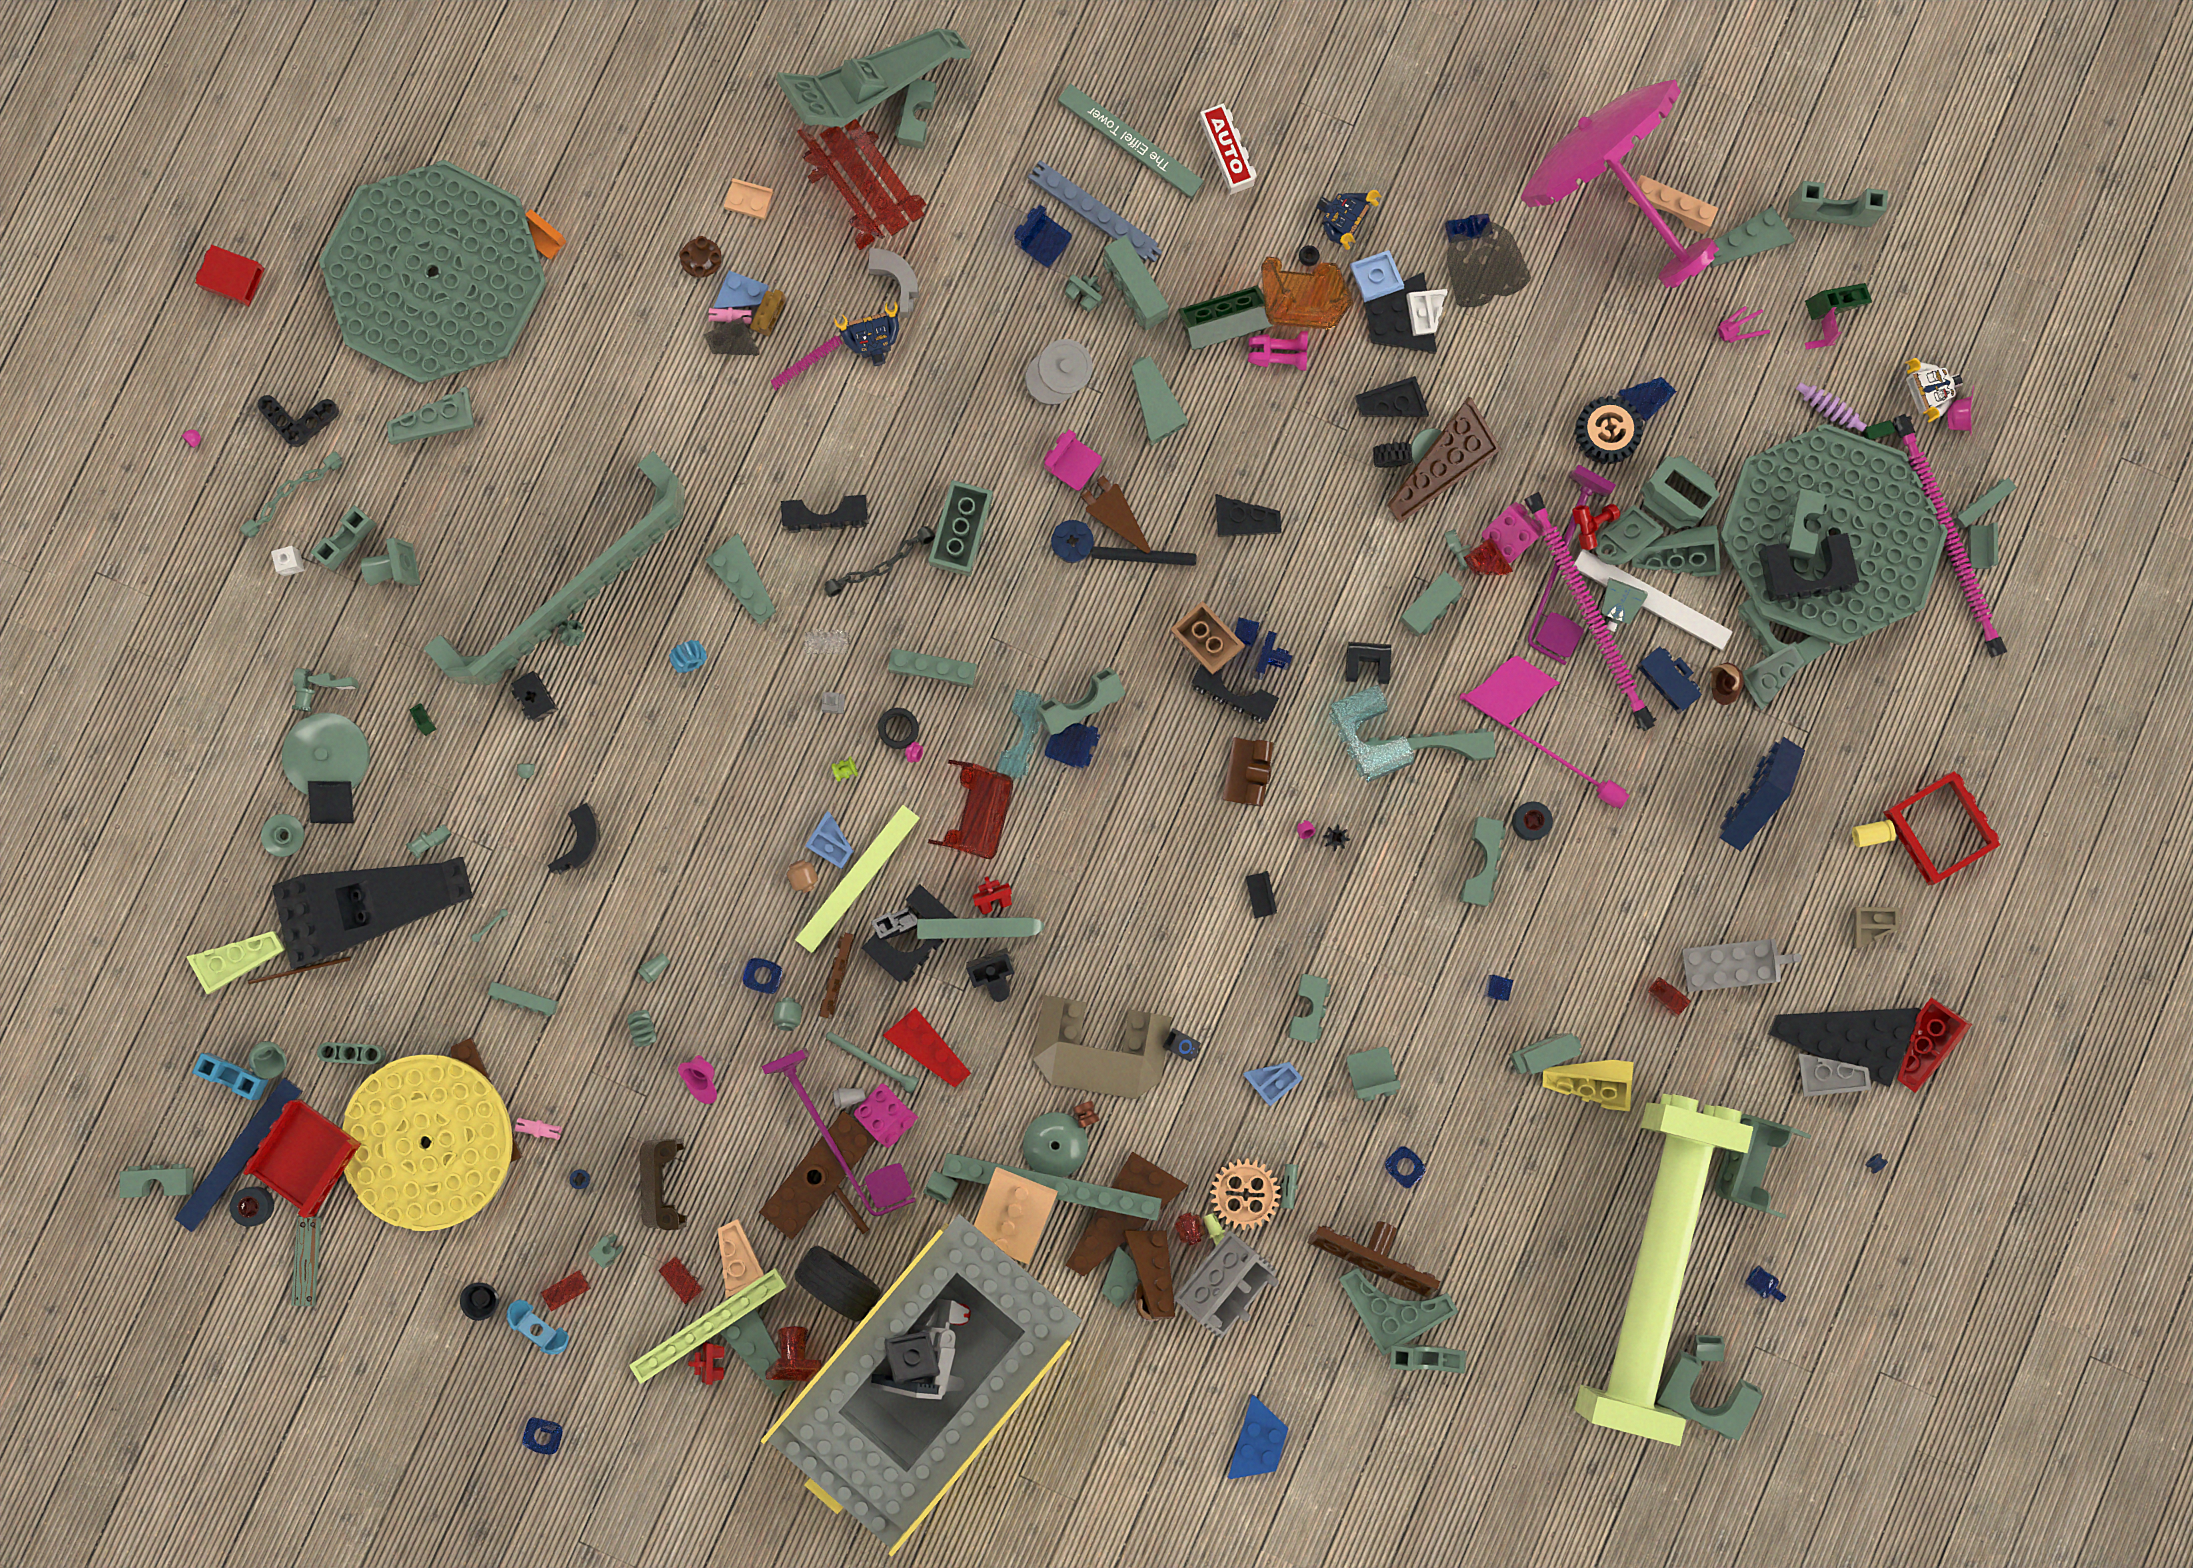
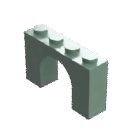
[1787,181,1888,228]
[1737,598,1832,670]
[1509,1033,1582,1075]
[1656,1349,1763,1441]

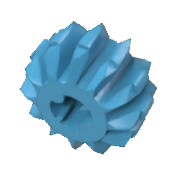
[669,640,707,673]

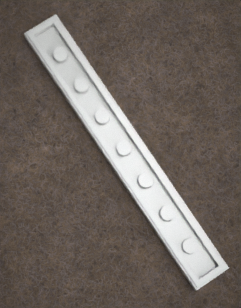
[1572,549,1733,651]

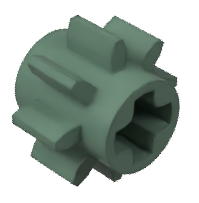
[557,620,586,646]

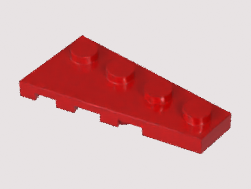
[882,1007,972,1088]

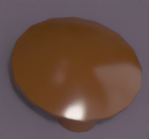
[679,236,722,278]

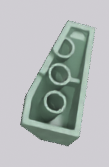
[1632,525,1721,577]

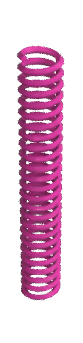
[770,335,843,391]

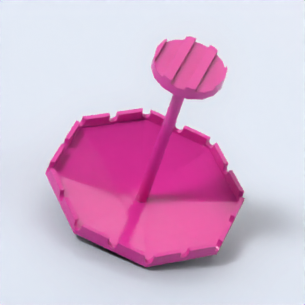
[1520,79,1719,288]

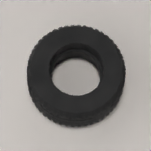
[795,1246,880,1322]

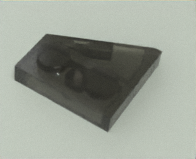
[704,317,760,356]

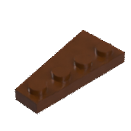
[820,932,855,1019]
[1122,1230,1175,1319]

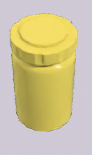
[1852,820,1896,848]

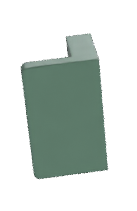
[1968,522,1999,569]

